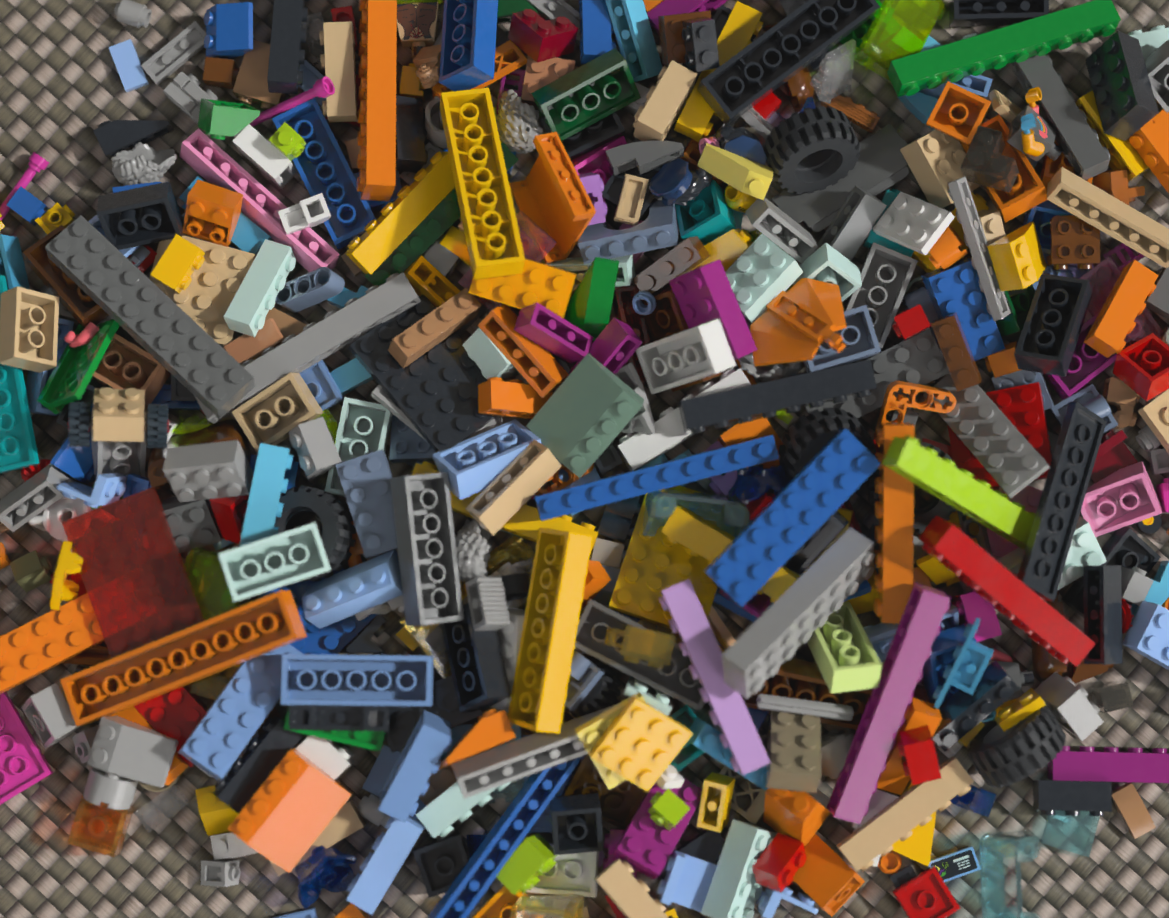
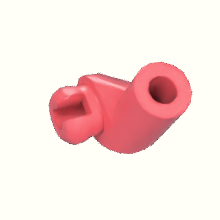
[64,321,99,348]

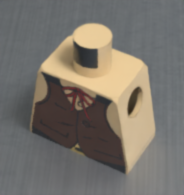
[397,2,440,59]

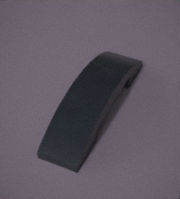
[289,705,389,731]

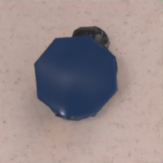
[715,125,767,165]
[649,158,712,206]

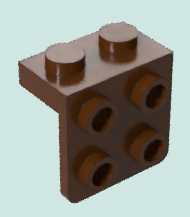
[1046,215,1100,270]

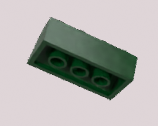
[531,48,641,141]

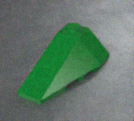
[564,257,619,343]

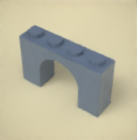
[578,200,678,264]

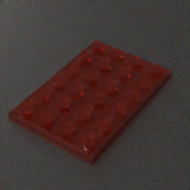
[62,487,204,659]

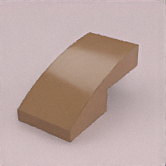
[1112,782,1156,839]

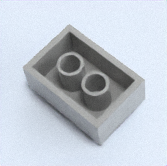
[163,440,253,502]

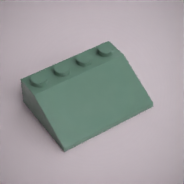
[526,353,644,478]

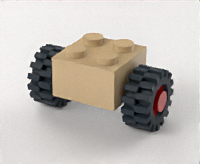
[68,388,169,448]

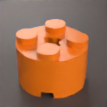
[929,224,969,270]

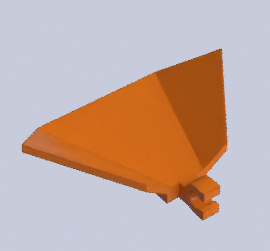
[750,278,847,367]

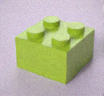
[496,833,558,895]

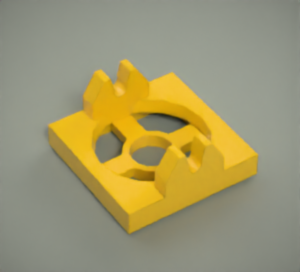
[49,541,83,610]

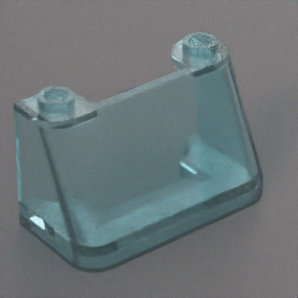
[643,489,749,537]
[979,831,1041,918]

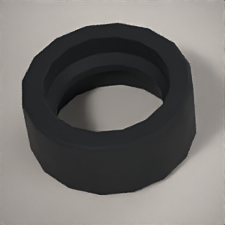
[500,573,531,601]

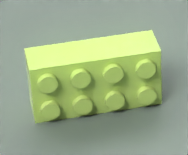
[807,601,882,693]

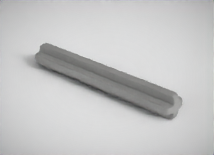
[757,694,854,721]

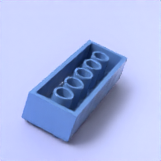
[178,644,303,781]
[281,654,434,706]

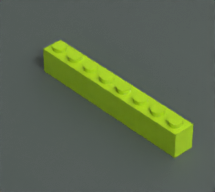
[882,435,1036,550]

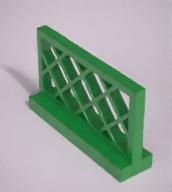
[37,319,120,415]
[284,705,386,751]

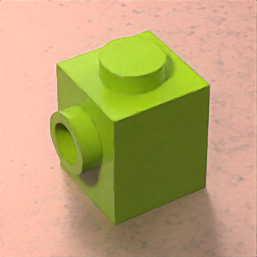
[269,122,306,161]
[648,788,690,831]

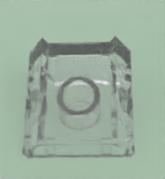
[810,39,856,104]

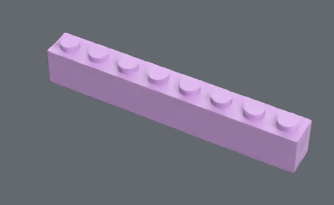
[658,579,770,775]

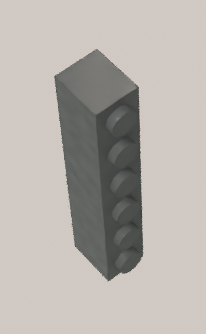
[1013,55,1110,180]

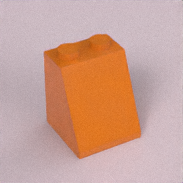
[717,415,784,486]
[763,788,830,848]
[793,834,865,917]

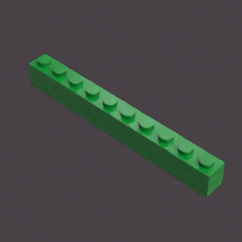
[887,0,1121,97]

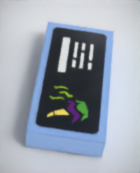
[927,846,981,882]

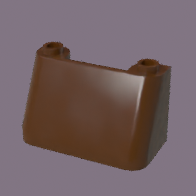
[147,419,251,492]

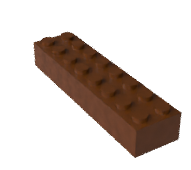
[740,658,929,730]

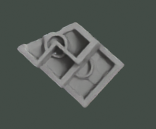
[615,362,655,435]

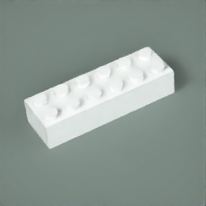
[617,368,751,471]

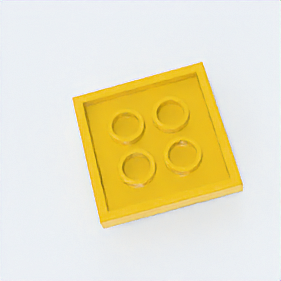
[589,695,693,792]

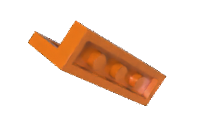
[432,40,527,99]

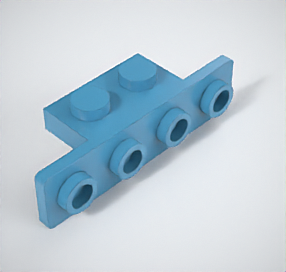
[932,617,994,709]

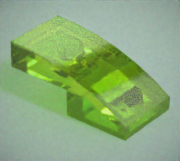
[173,413,213,434]

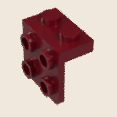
[1090,430,1138,484]

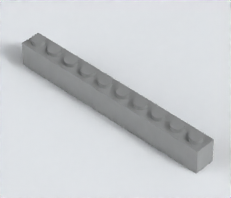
[195,272,421,424]

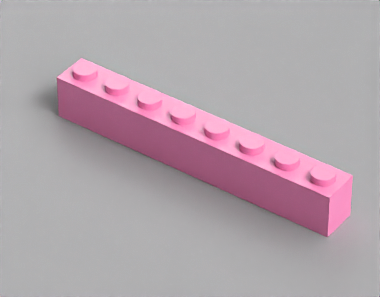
[179,128,340,273]

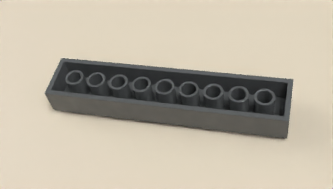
[45,215,255,419]

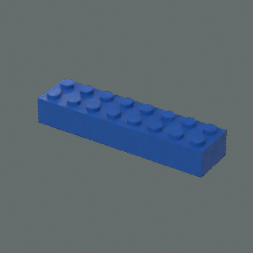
[703,428,881,607]

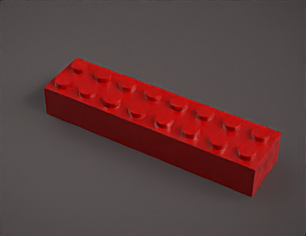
[918,516,1095,667]

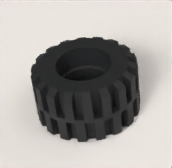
[564,655,621,718]

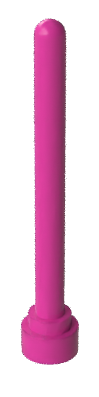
[250,76,335,127]
[0,152,49,221]

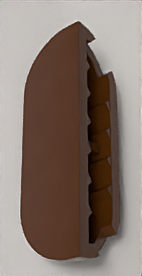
[762,24,815,113]
[1031,590,1067,681]

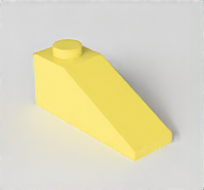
[697,143,773,200]

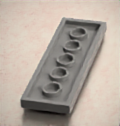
[923,373,1050,498]

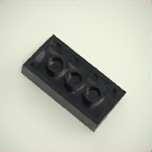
[1062,527,1161,618]

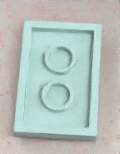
[624,675,673,716]

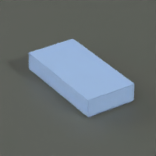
[108,39,149,92]

